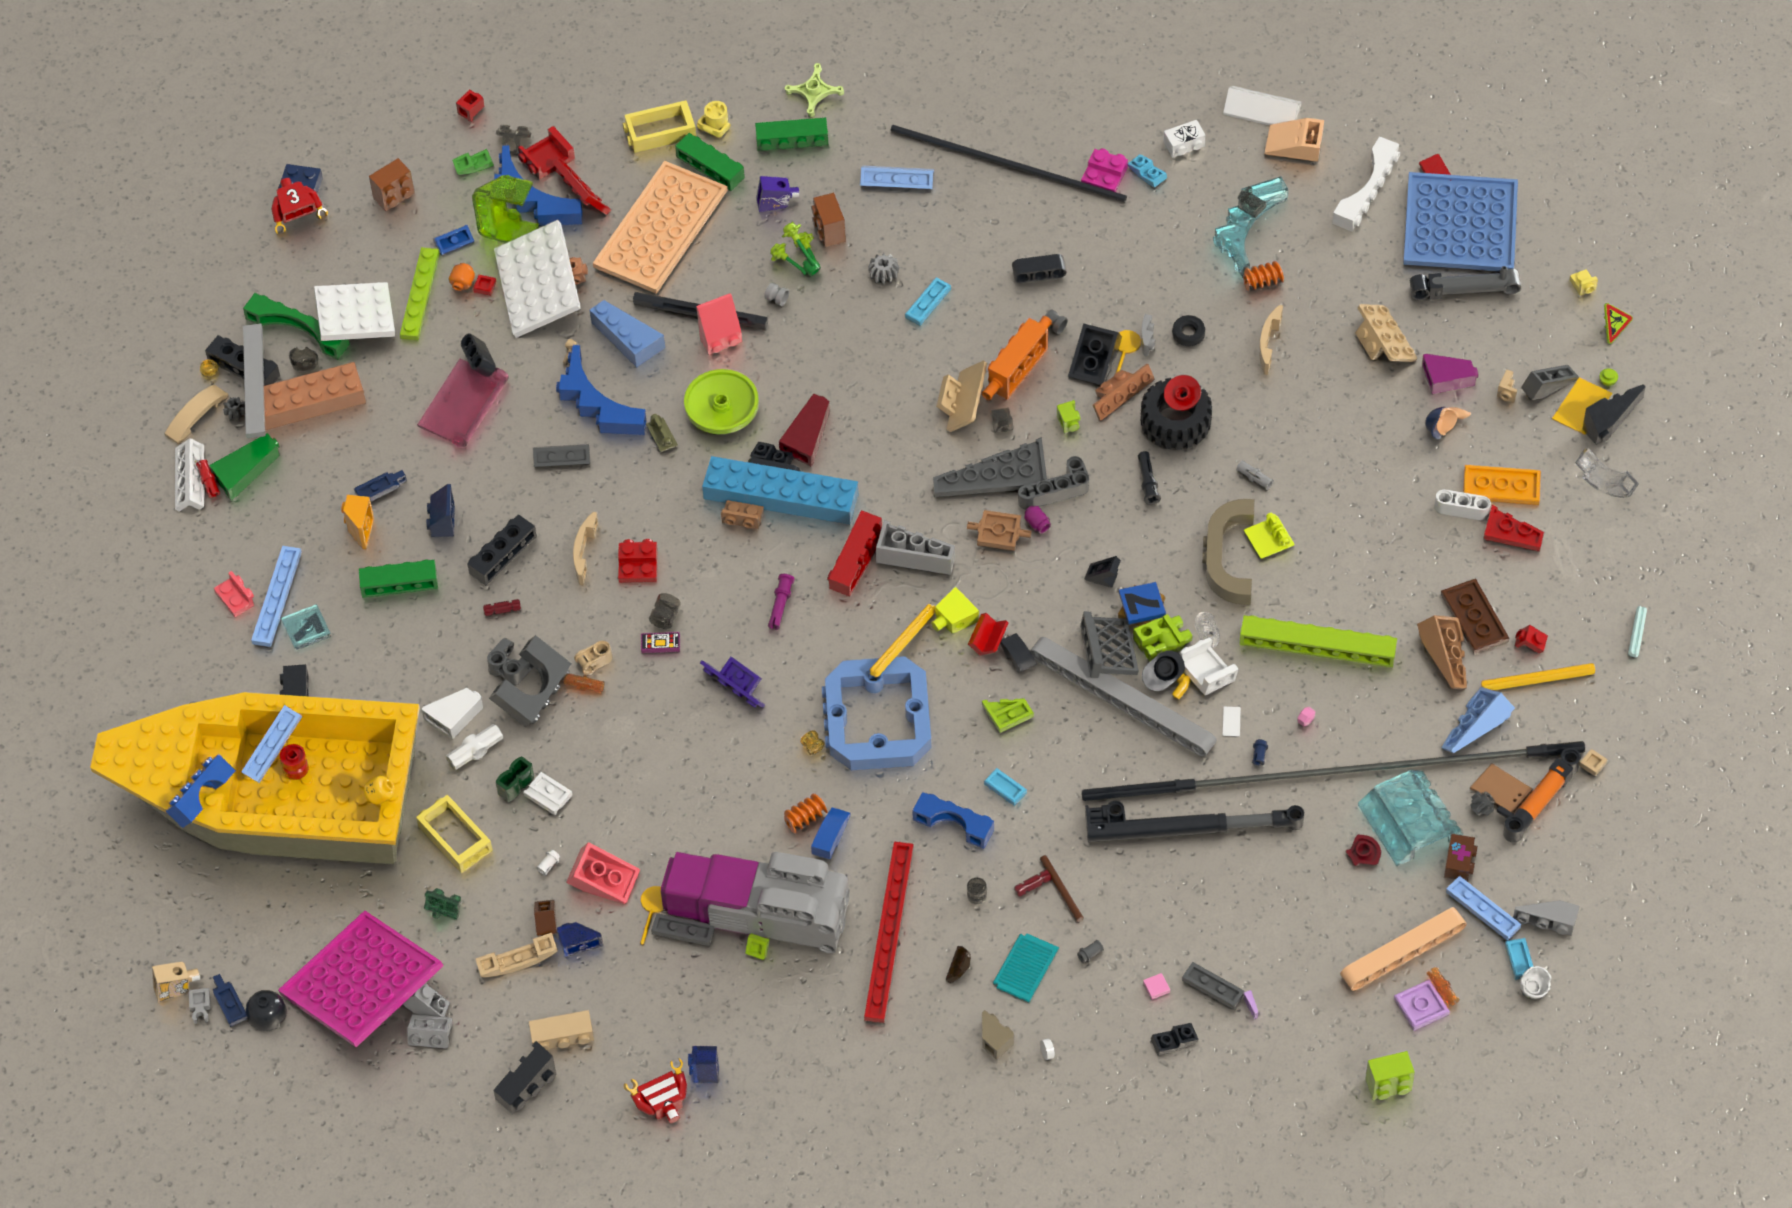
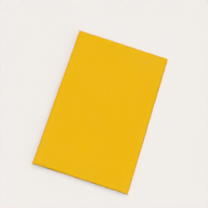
[1552,377,1612,435]

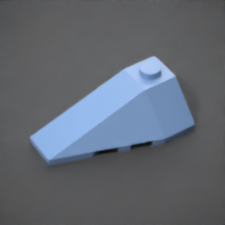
[1441,687,1515,753]

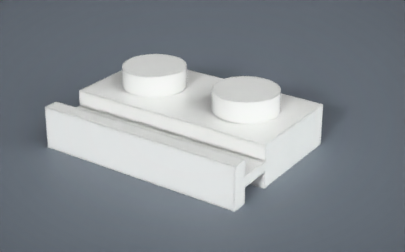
[524,772,572,815]

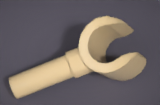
[562,339,577,365]

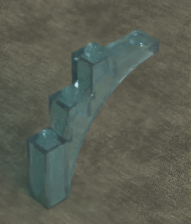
[1213,176,1288,278]

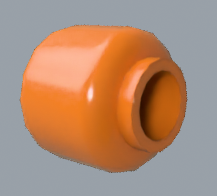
[449,263,475,291]

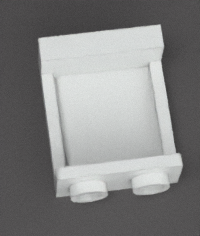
[1179,638,1239,695]

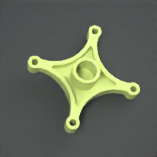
[785,63,844,117]

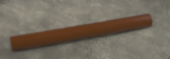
[1040,855,1084,922]

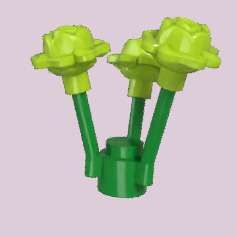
[770,222,821,276]

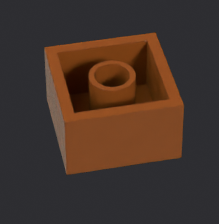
[369,158,415,211]
[811,192,846,247]

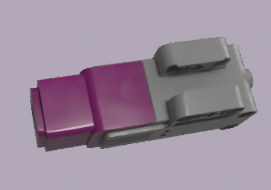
[661,852,850,953]

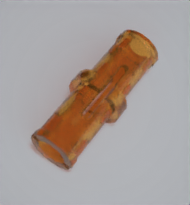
[564,673,605,693]
[1427,967,1460,1007]

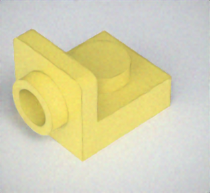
[1570,269,1598,296]

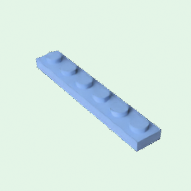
[251,546,302,647]

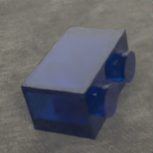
[688,1046,719,1083]

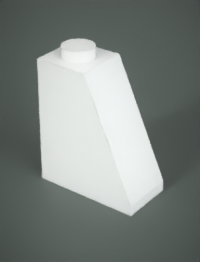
[421,688,483,739]

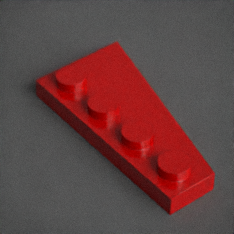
[552,157,611,215]

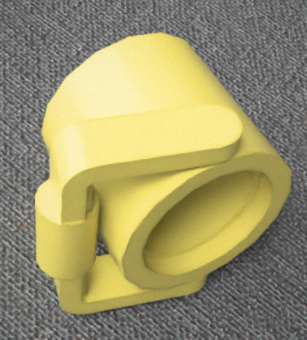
[697,101,731,137]

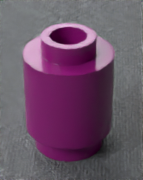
[1024,506,1051,534]

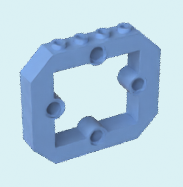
[822,656,932,771]

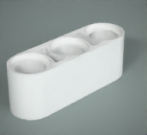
[1435,489,1491,521]

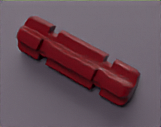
[483,599,521,616]
[1014,870,1051,896]

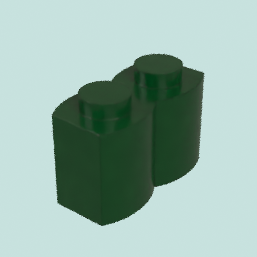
[496,756,534,802]

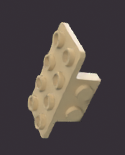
[1355,304,1417,362]
[936,360,987,432]

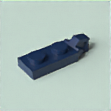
[354,470,407,502]
[213,974,247,1027]

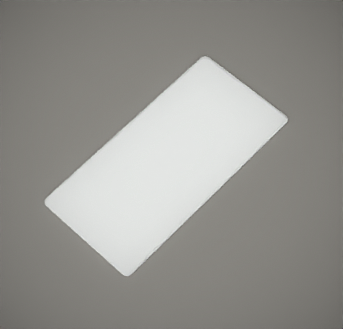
[1223,706,1241,736]

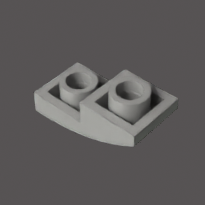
[1141,314,1156,357]

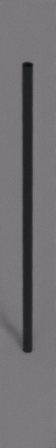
[891,125,1127,202]

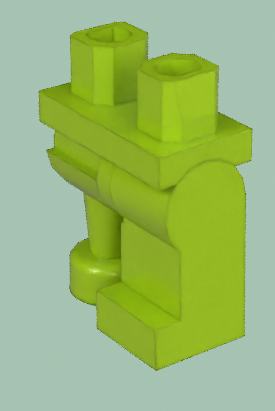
[1133,614,1192,661]

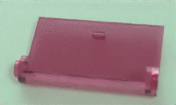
[417,359,509,447]

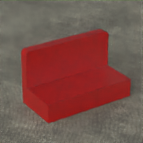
[968,613,1009,656]

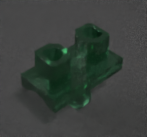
[424,888,461,920]

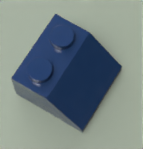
[426,484,455,537]

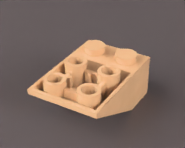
[1265,118,1324,162]

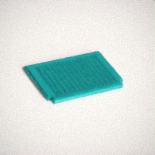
[993,933,1059,1003]

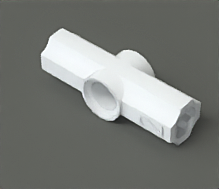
[446,724,503,770]

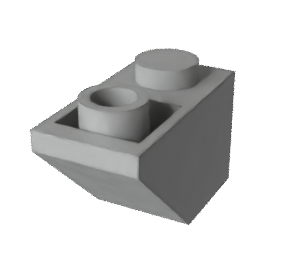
[403,983,450,1017]

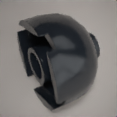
[246,990,287,1031]

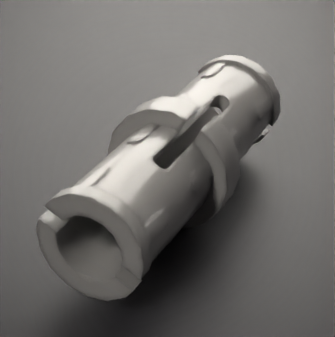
[1236,460,1274,490]

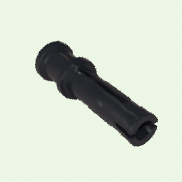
[1138,451,1161,505]

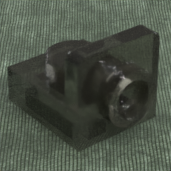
[1238,186,1267,218]
[990,408,1013,433]

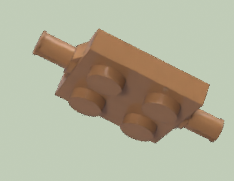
[967,510,1032,551]

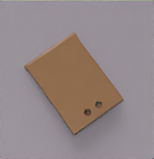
[1470,763,1533,813]

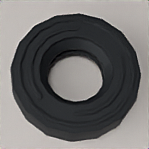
[1172,315,1206,346]

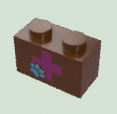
[1444,833,1478,882]

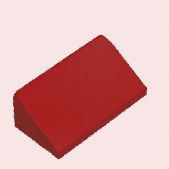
[1419,154,1451,181]

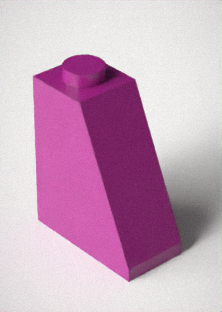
[1422,354,1478,395]

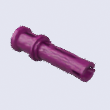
[768,573,795,630]

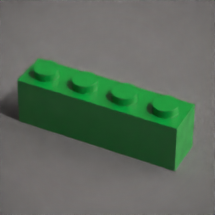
[755,117,829,151]
[675,133,745,191]
[359,559,438,598]

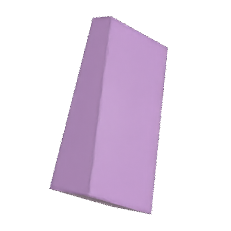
[1243,990,1258,1019]

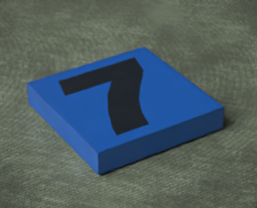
[1119,582,1166,625]

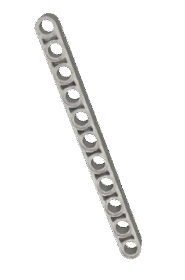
[1030,637,1217,757]

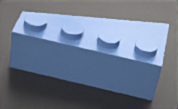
[590,300,665,368]

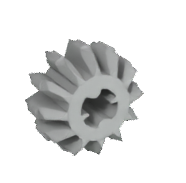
[868,253,899,284]

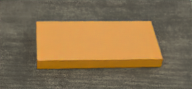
[1463,465,1541,505]

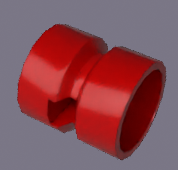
[280,744,309,780]

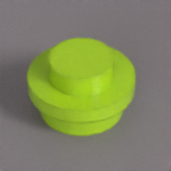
[1599,368,1618,386]

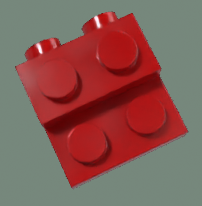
[618,539,658,583]

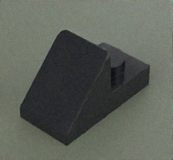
[1084,556,1121,587]

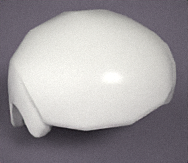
[1520,966,1552,999]

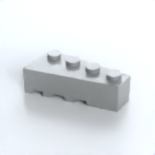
[876,520,955,575]

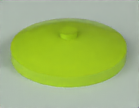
[684,369,759,434]

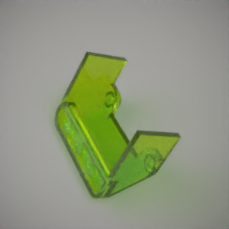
[472,175,539,243]

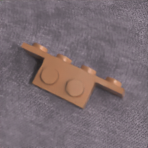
[1093,364,1155,421]

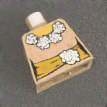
[152,962,200,1003]

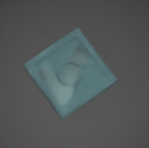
[281,604,331,651]

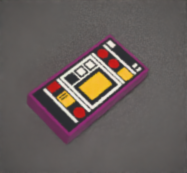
[641,632,680,653]

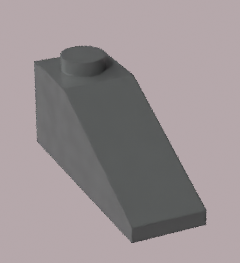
[1521,365,1579,400]

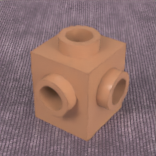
[569,257,588,285]

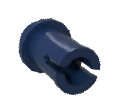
[1252,739,1268,766]

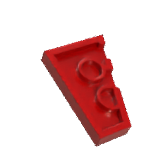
[1484,505,1544,552]

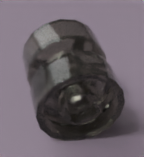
[649,593,681,629]

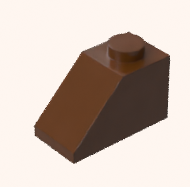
[534,900,557,936]

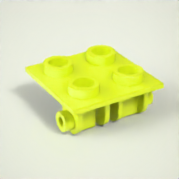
[1243,513,1295,559]

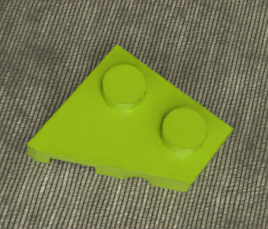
[982,698,1034,733]

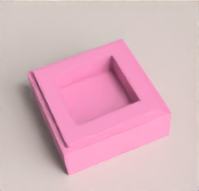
[1143,973,1170,1000]

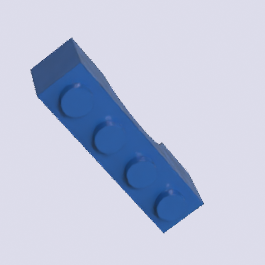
[166,754,236,828]
[912,792,994,849]

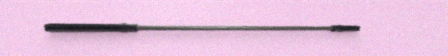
[1081,741,1585,801]

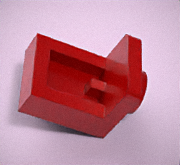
[1514,625,1548,654]

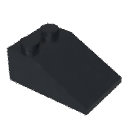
[1068,323,1122,385]

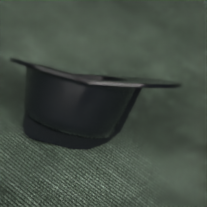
[1142,651,1185,691]

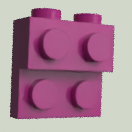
[1081,148,1128,192]

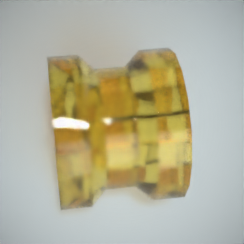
[800,730,825,755]

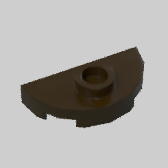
[946,946,971,983]

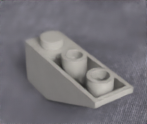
[1513,900,1579,936]

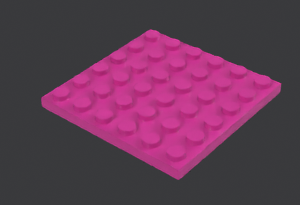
[278,911,443,1047]

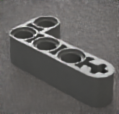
[1018,456,1089,510]

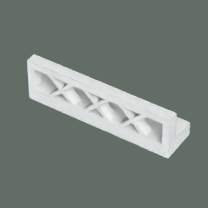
[175,438,204,512]

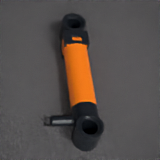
[1497,748,1581,842]

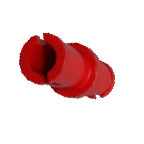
[196,459,220,498]

